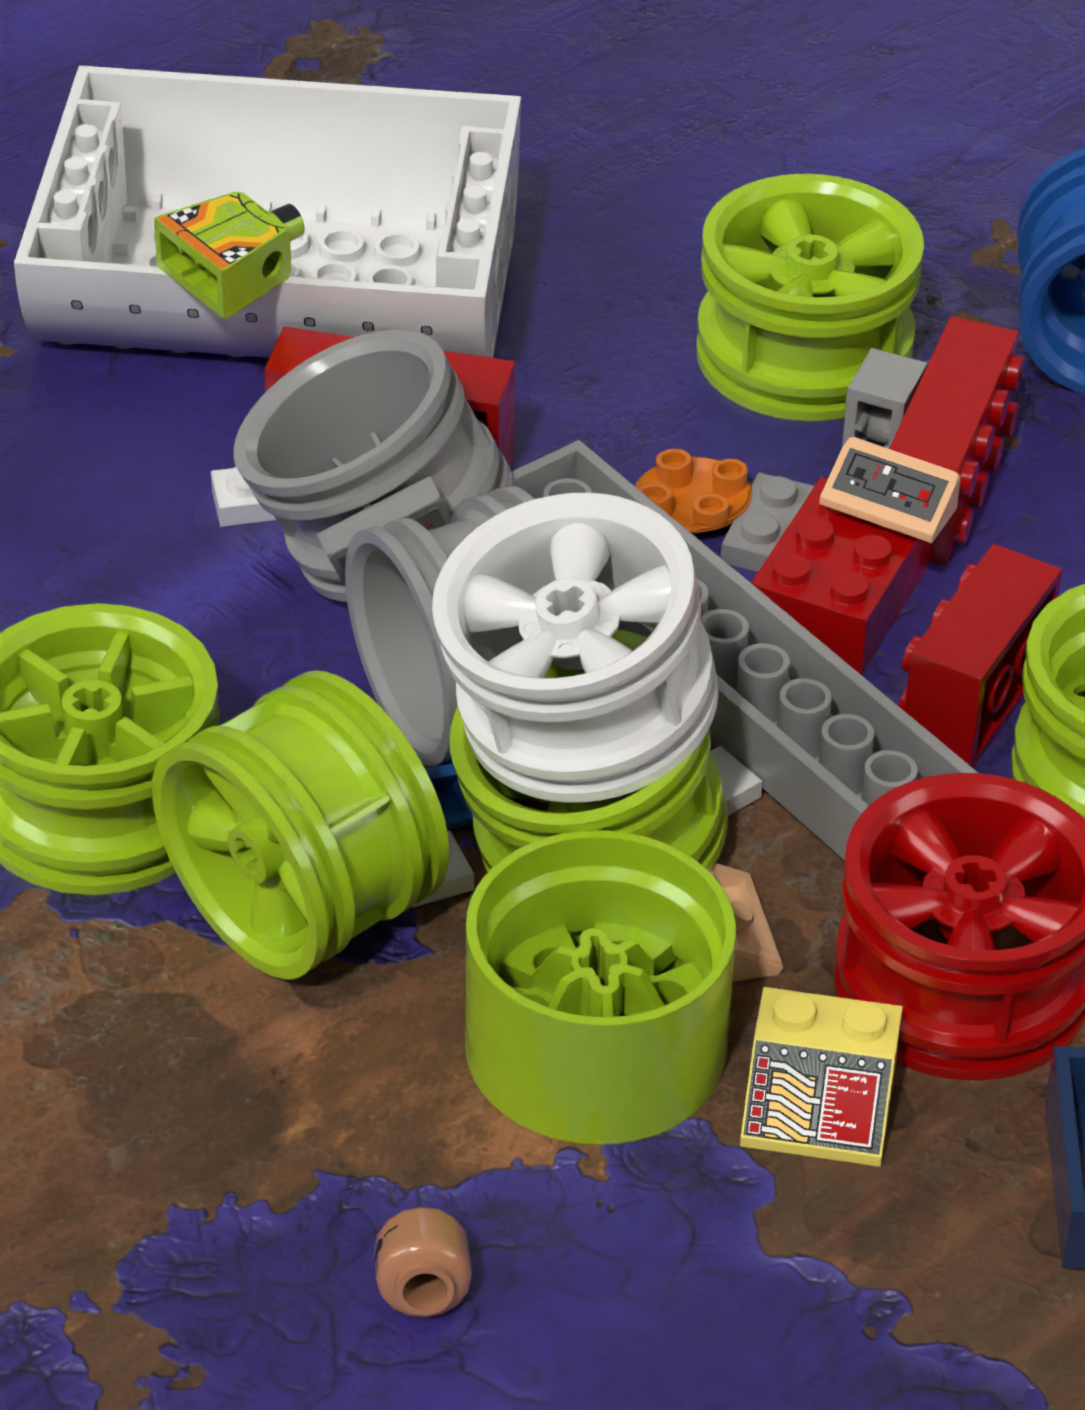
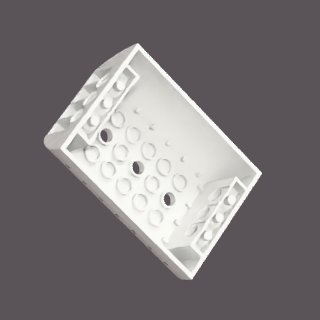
[14,65,521,358]

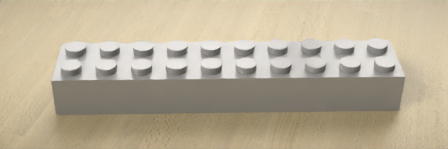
[511,440,978,860]

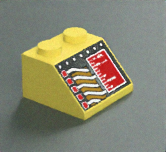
[740,987,902,1167]

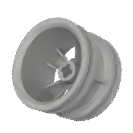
[233,329,513,602]
[345,485,534,767]

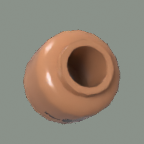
[374,1207,472,1318]

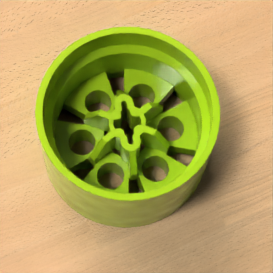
[465,830,736,1145]

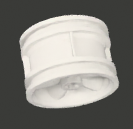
[432,493,718,803]

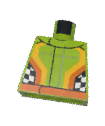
[154,192,305,320]

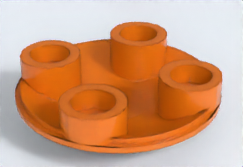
[635,448,752,533]

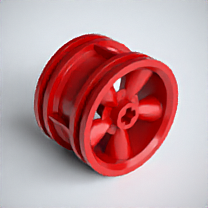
[833,773,1085,1081]

